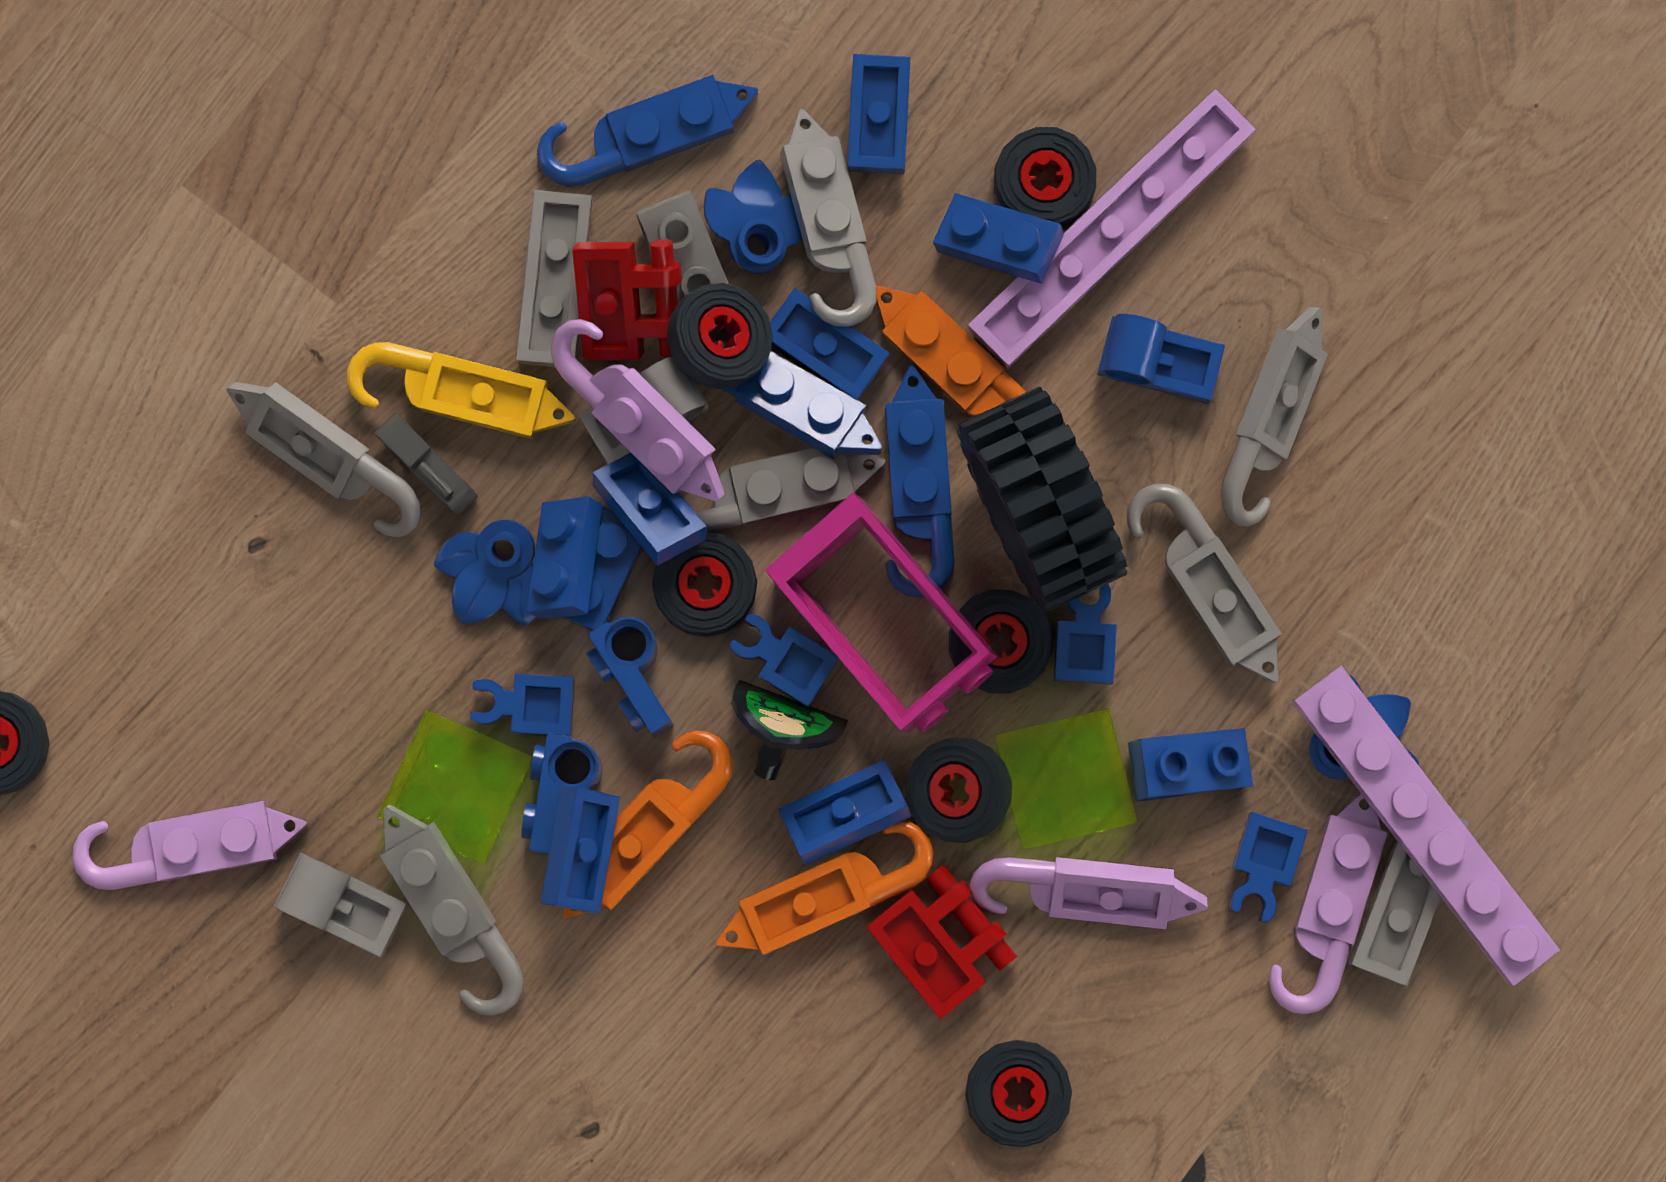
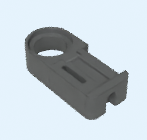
[374,412,478,517]

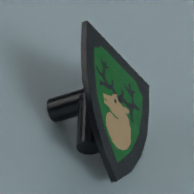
[731,680,848,780]

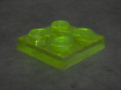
[994,708,1138,851]
[377,709,533,865]

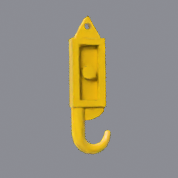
[347,342,576,440]

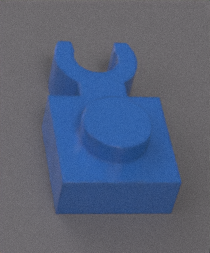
[1054,583,1117,685]
[729,614,839,708]
[470,674,575,736]
[1229,812,1308,923]

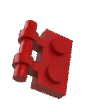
[572,240,682,360]
[866,864,1018,1020]

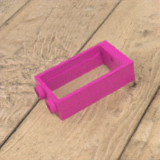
[765,493,998,733]

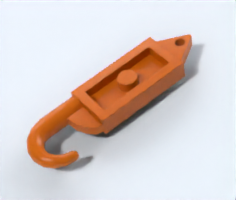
[876,285,1027,417]
[562,730,733,919]
[716,820,934,956]

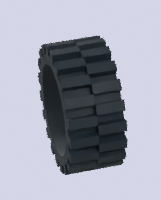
[957,387,1127,613]

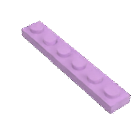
[967,89,1256,370]
[1291,665,1560,986]

